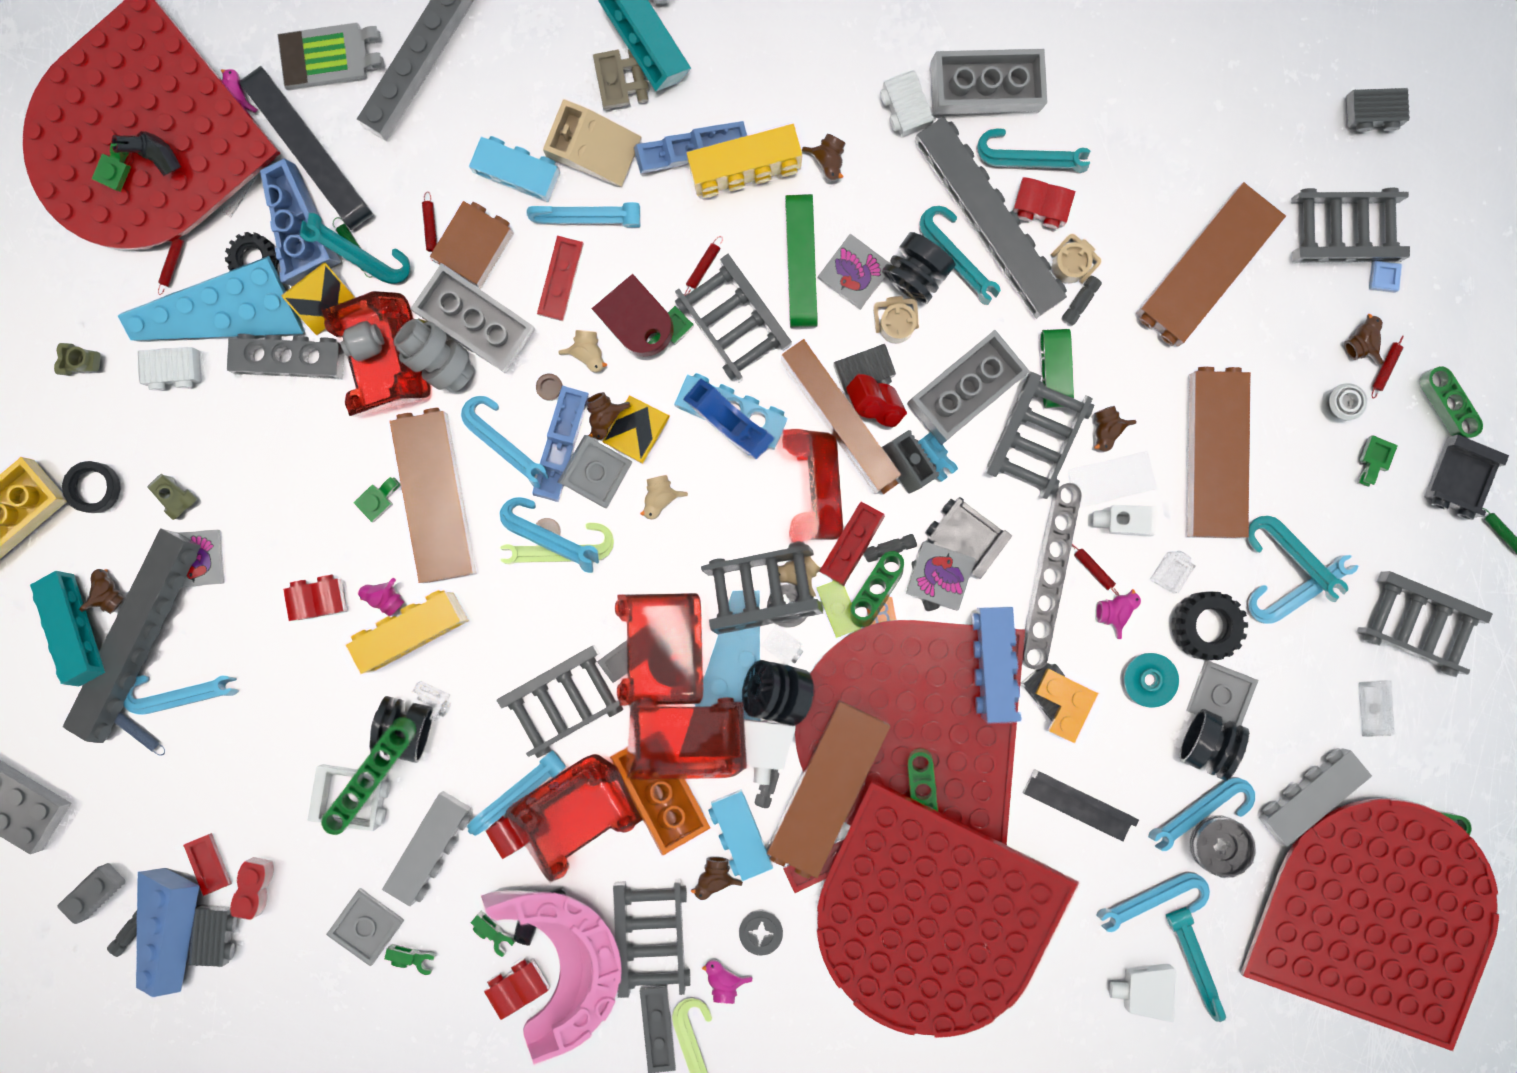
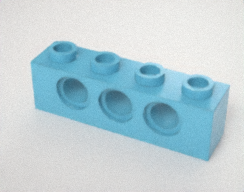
[674,373,788,451]

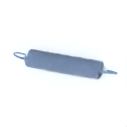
[114,712,165,756]

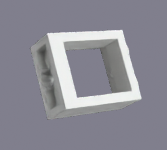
[307,764,390,832]

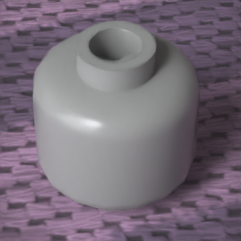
[341,321,385,361]

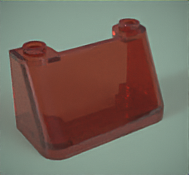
[322,291,431,417]
[782,428,844,544]
[614,592,703,706]
[626,697,747,780]
[506,754,642,883]

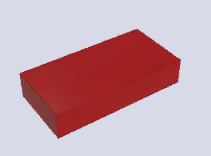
[183,833,232,896]

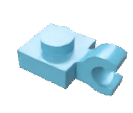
[918,432,958,482]

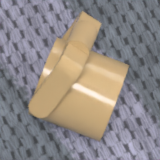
[1050,234,1102,284]
[873,296,919,344]

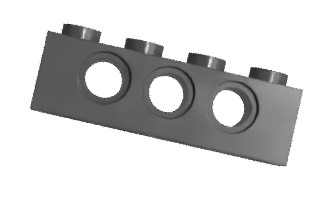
[226,334,344,379]

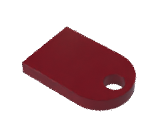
[591,273,674,357]

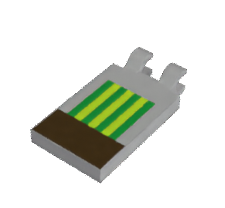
[277,22,385,90]

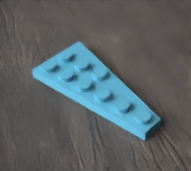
[117,256,305,341]
[678,590,761,756]

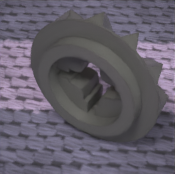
[739,910,783,956]

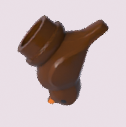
[801,133,846,181]
[1344,313,1384,365]
[585,392,631,440]
[1094,405,1137,452]
[79,568,125,615]
[691,857,743,900]

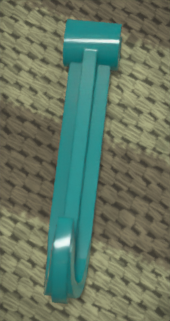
[977,128,1091,173]
[919,205,1001,306]
[300,213,410,284]
[1247,515,1349,602]
[1166,907,1227,1022]

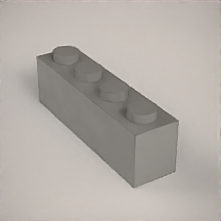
[1259,748,1372,847]
[381,791,471,907]

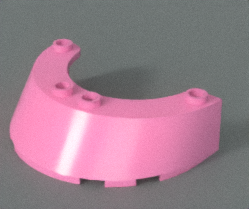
[480,891,621,1064]

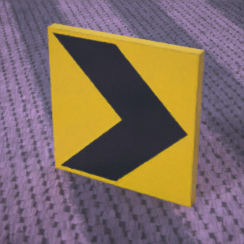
[281,262,359,336]
[602,395,670,464]

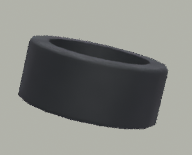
[62,461,121,514]

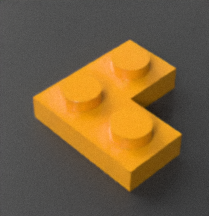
[1035,668,1099,744]

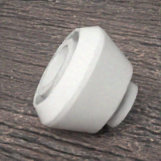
[1329,383,1367,420]

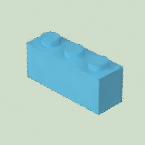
[469,136,560,202]
[708,789,773,881]

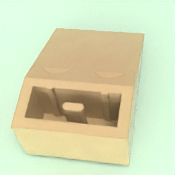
[543,99,642,187]

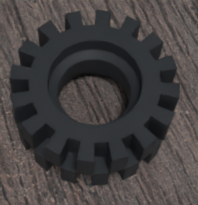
[225,232,279,271]

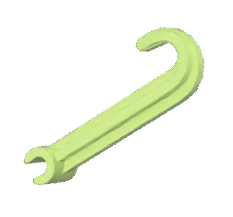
[500,522,614,565]
[672,998,712,1073]

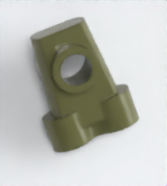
[54,342,101,376]
[147,473,197,520]

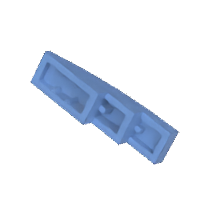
[634,121,747,174]
[532,385,589,503]

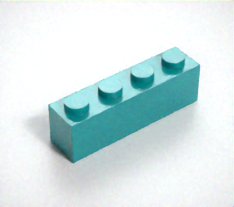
[598,0,691,91]
[30,570,105,687]

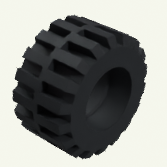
[1172,591,1249,661]

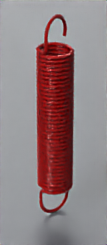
[422,191,437,261]
[684,236,723,296]
[158,238,185,295]
[1372,335,1404,399]
[1072,543,1119,596]

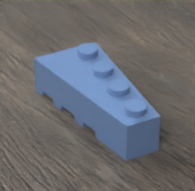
[260,159,341,286]
[972,606,1022,723]
[136,868,199,998]

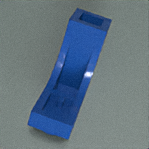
[683,378,775,460]

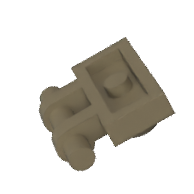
[592,49,649,110]

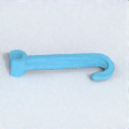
[526,202,640,228]
[461,395,548,488]
[499,497,599,573]
[1248,555,1359,624]
[124,675,239,715]
[467,750,566,836]
[1148,777,1255,851]
[1096,872,1210,932]

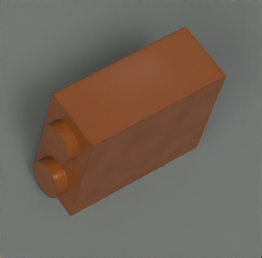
[429,201,514,289]

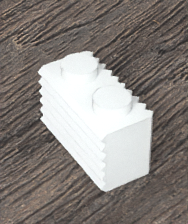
[880,70,934,137]
[137,346,201,391]

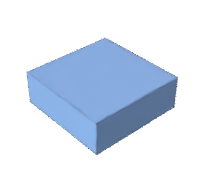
[1369,261,1402,292]

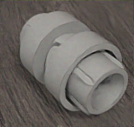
[394,319,474,392]

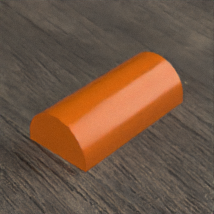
[609,730,711,856]

